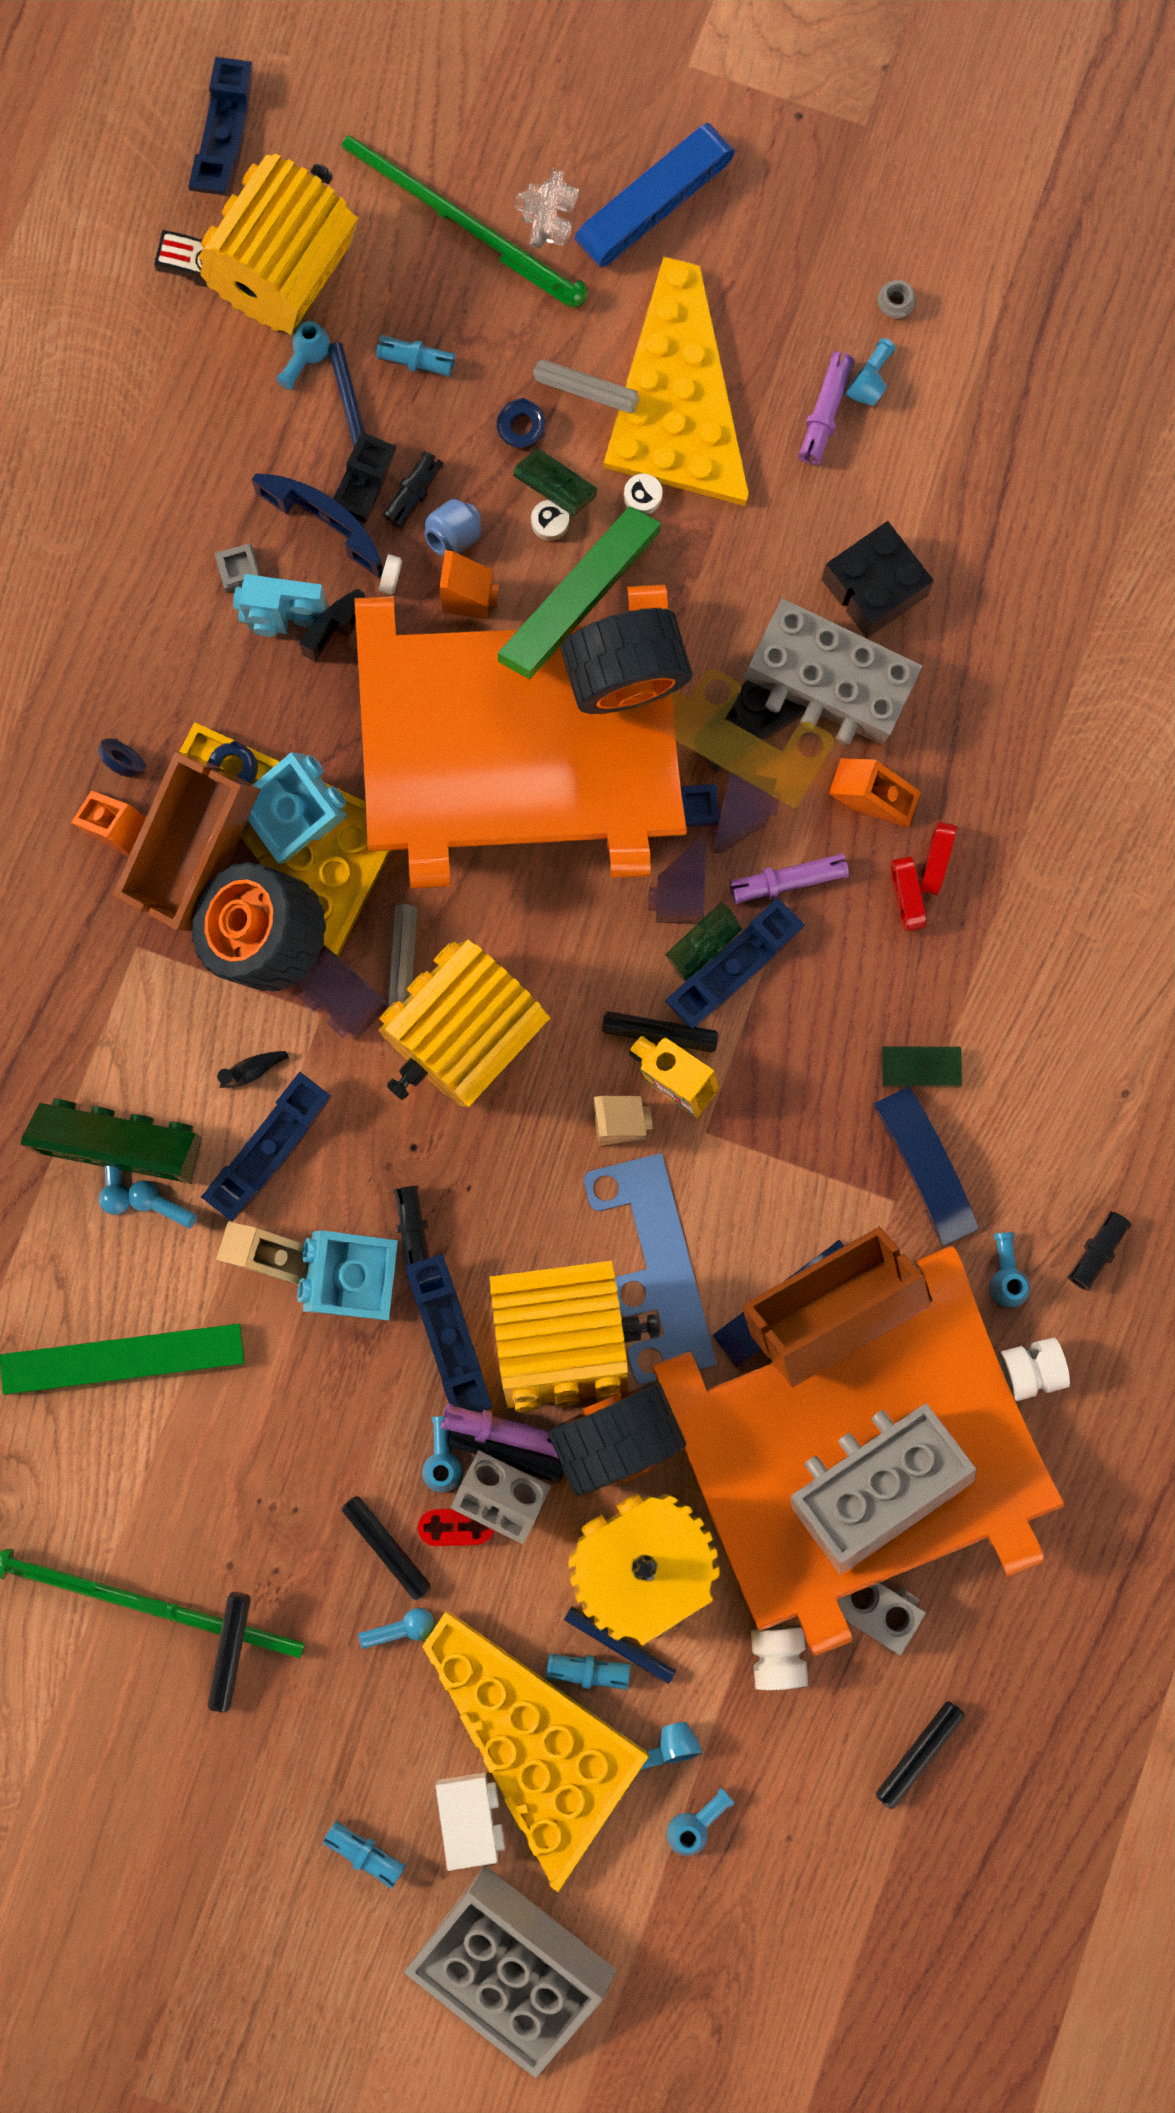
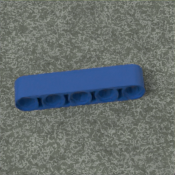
[574,123,735,268]

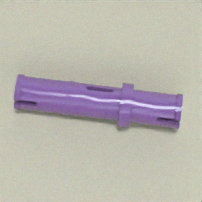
[798,351,855,465]
[729,853,849,905]
[441,1404,558,1458]

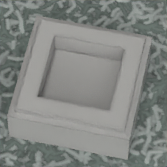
[214,543,261,593]

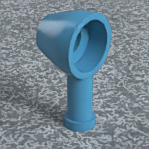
[276,321,330,390]
[845,338,896,406]
[989,1232,1030,1308]
[422,1416,463,1493]
[640,1722,702,1770]
[666,1787,735,1856]

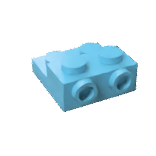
[233,574,328,637]
[247,752,348,864]
[297,1230,398,1320]

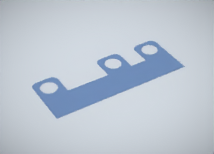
[584,1153,717,1384]

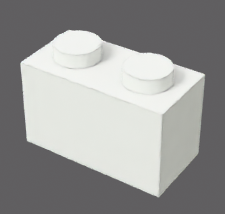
[436,1772,505,1871]

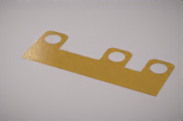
[624,668,834,809]

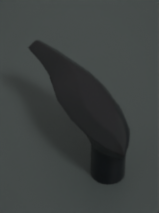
[217,1051,289,1088]

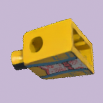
[629,1036,720,1120]

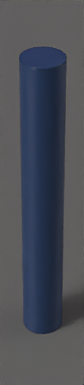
[328,342,365,448]
[563,1606,676,1684]

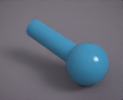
[99,1166,130,1215]
[128,1180,197,1229]
[358,1608,435,1649]

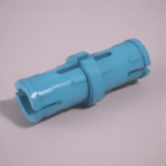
[376,334,456,378]
[546,1653,630,1690]
[322,1820,406,1890]

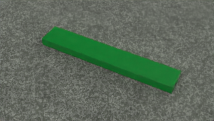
[498,506,661,680]
[0,1323,245,1395]

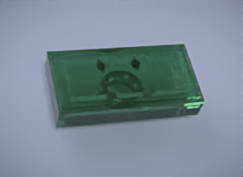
[513,448,598,516]
[665,902,742,982]
[881,1046,962,1087]

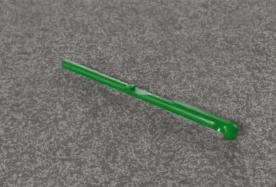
[342,135,588,308]
[0,1549,305,1659]

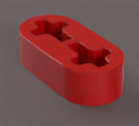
[919,820,957,896]
[890,856,926,931]
[417,1508,494,1546]

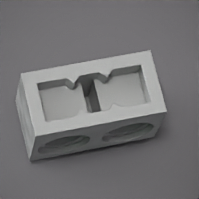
[451,1450,551,1545]
[837,1580,926,1656]

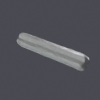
[533,359,639,413]
[387,904,418,1009]

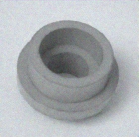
[877,280,916,319]

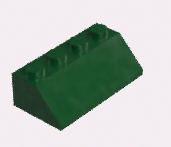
[20,1098,202,1184]

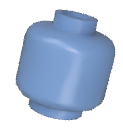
[424,499,481,555]

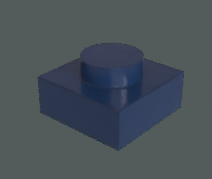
[681,784,719,827]

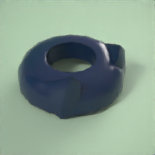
[496,398,546,448]
[98,738,147,778]
[208,740,258,784]

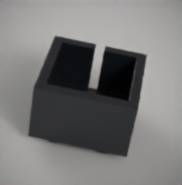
[821,521,934,638]

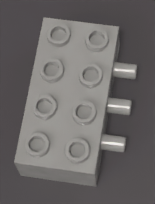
[743,598,922,746]
[791,1403,977,1575]

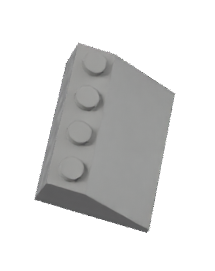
[404,1865,617,2078]

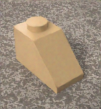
[593,1096,653,1146]
[216,1221,309,1285]

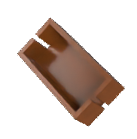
[112,751,261,931]
[742,1226,930,1387]

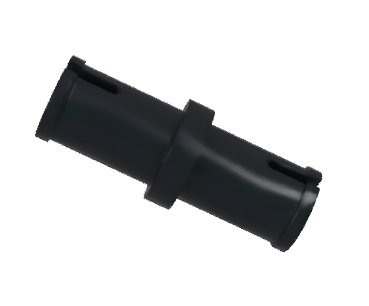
[382,451,444,529]
[393,1185,429,1266]
[1067,1211,1132,1291]

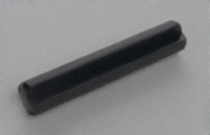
[602,1011,718,1053]
[449,1431,564,1483]
[341,1496,431,1600]
[207,1592,251,1713]
[875,1701,965,1809]

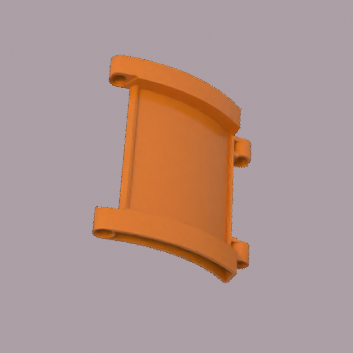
[355,584,687,889]
[652,1246,1064,1657]

